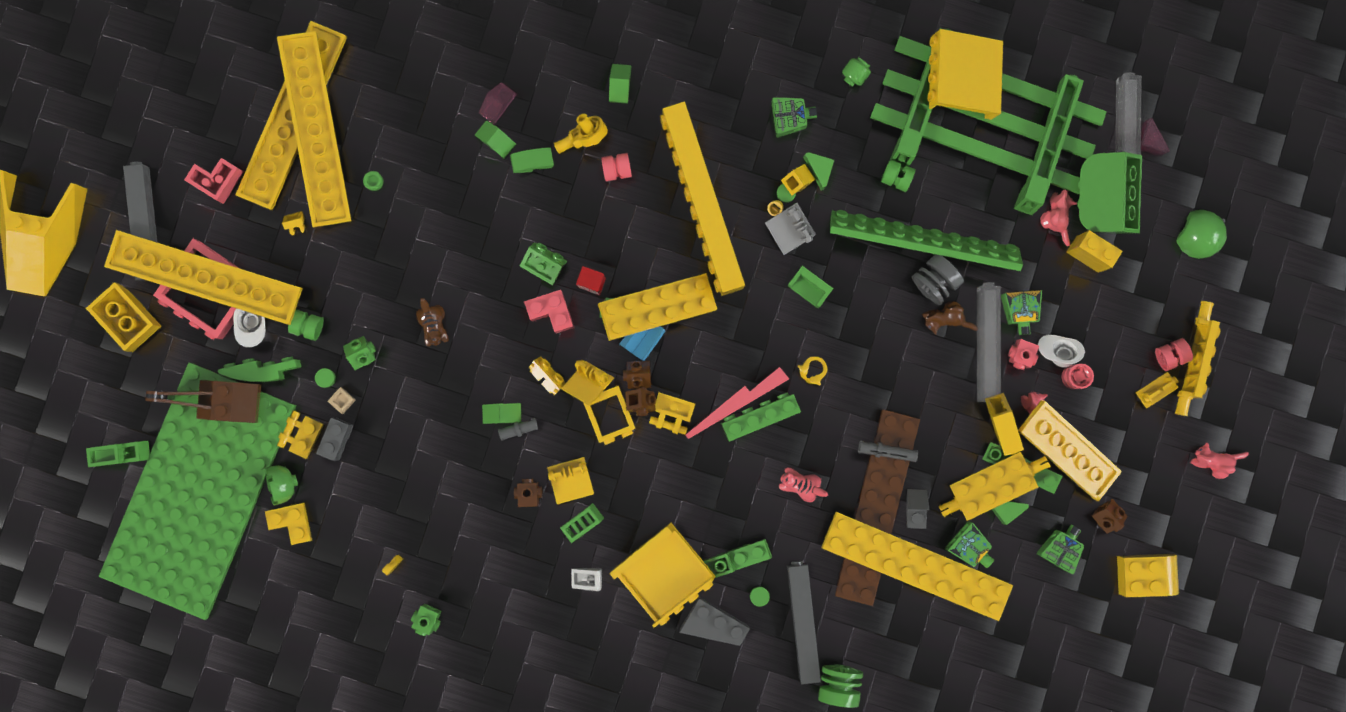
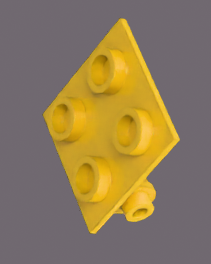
[561,360,614,406]
[547,457,594,504]

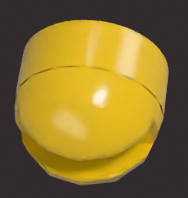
[768,200,784,216]

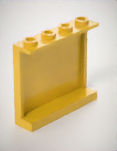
[927,29,1003,120]
[609,523,716,627]

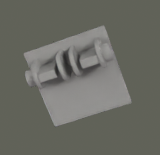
[765,203,816,255]

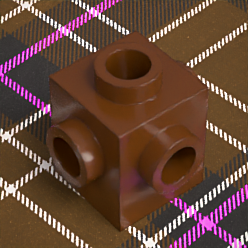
[623,361,651,389]
[626,387,656,416]
[514,479,542,507]
[1092,499,1128,534]

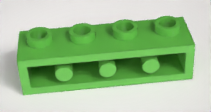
[721,392,801,442]

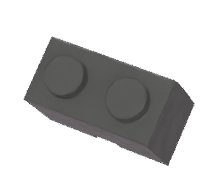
[316,418,354,461]

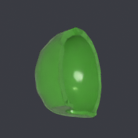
[1176,210,1227,259]

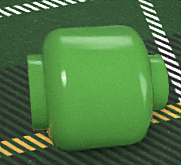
[842,57,871,87]

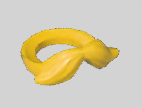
[798,356,827,386]

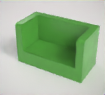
[788,266,833,308]

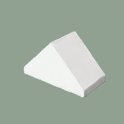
[571,568,602,591]

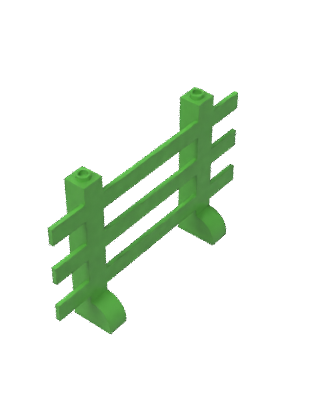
[870,28,1107,215]

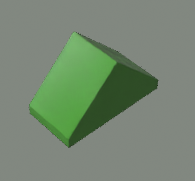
[609,64,631,104]
[475,120,516,159]
[803,152,834,191]
[482,403,522,424]
[992,501,1029,525]

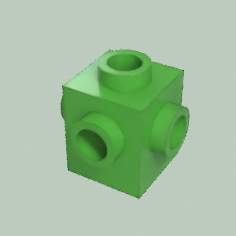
[343,336,376,370]
[411,603,442,636]

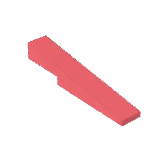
[686,367,789,439]

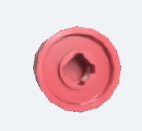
[601,153,632,182]
[1155,338,1193,371]
[1061,364,1094,389]

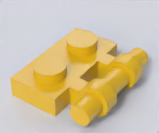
[649,392,695,435]
[277,410,324,459]

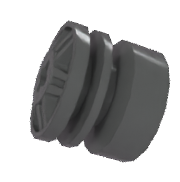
[912,254,964,305]

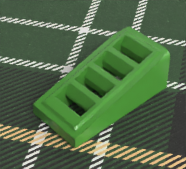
[560,503,604,543]

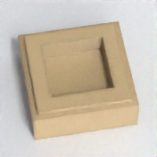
[328,387,356,414]

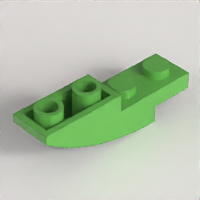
[218,357,301,382]
[982,442,1063,494]
[703,539,772,578]

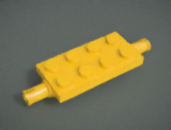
[1175,301,1220,416]
[939,452,1051,521]

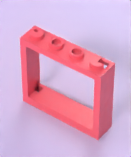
[153,238,240,340]

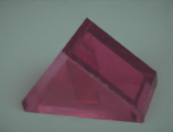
[479,83,517,124]
[1134,118,1170,156]

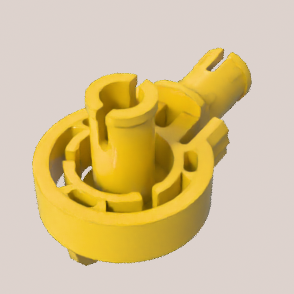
[554,114,608,154]

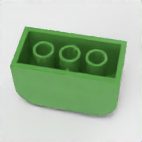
[1078,152,1142,234]

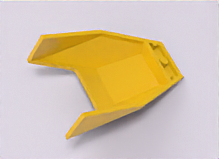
[0,170,87,297]

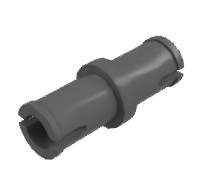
[498,418,538,441]

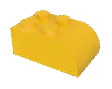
[86,282,161,352]
[1117,554,1179,597]

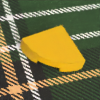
[382,555,403,575]

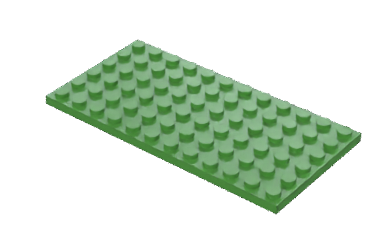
[99,362,297,620]

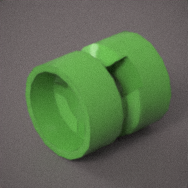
[881,159,916,192]
[288,310,324,341]

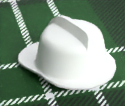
[233,308,266,347]
[1038,335,1085,367]

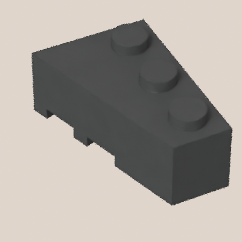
[680,596,750,646]

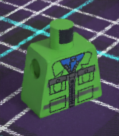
[772,98,817,137]
[1036,525,1084,574]

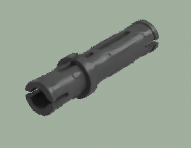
[858,441,918,462]

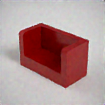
[576,266,606,295]

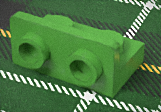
[520,242,567,285]

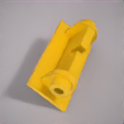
[529,357,566,395]
[1135,372,1178,409]

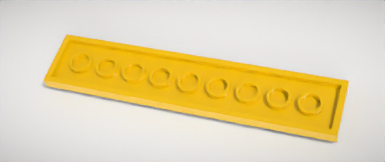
[236,21,347,211]
[277,31,352,228]
[104,230,303,325]
[821,512,1013,621]

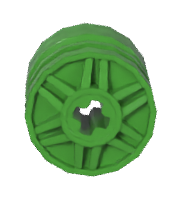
[818,664,863,708]

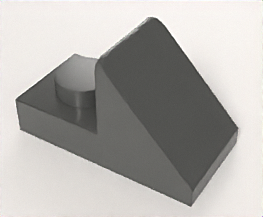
[906,489,929,529]

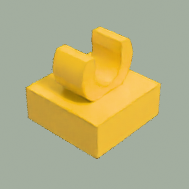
[282,211,305,235]

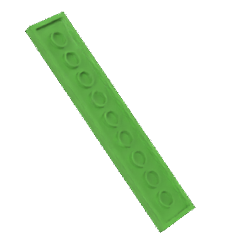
[830,210,1023,271]

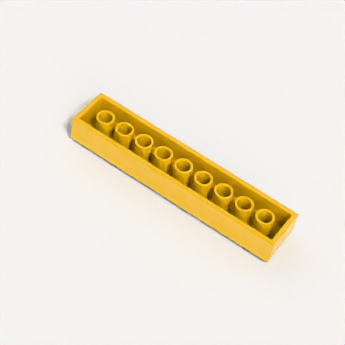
[660,101,745,296]

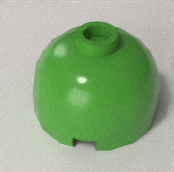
[265,465,298,505]

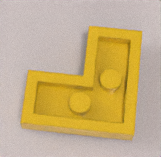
[265,503,312,545]

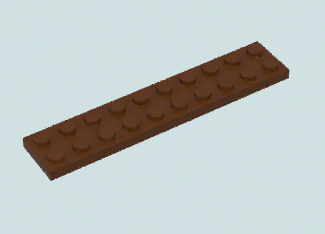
[835,410,920,606]

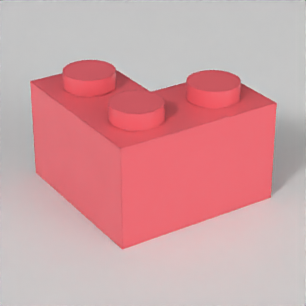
[184,158,244,204]
[524,290,574,334]

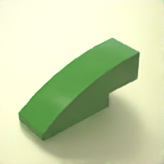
[86,441,150,467]

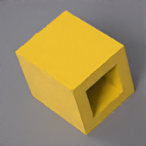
[781,164,816,195]

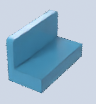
[620,326,665,361]

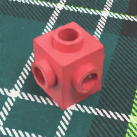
[1008,339,1039,370]

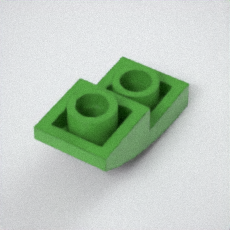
[510,148,554,173]

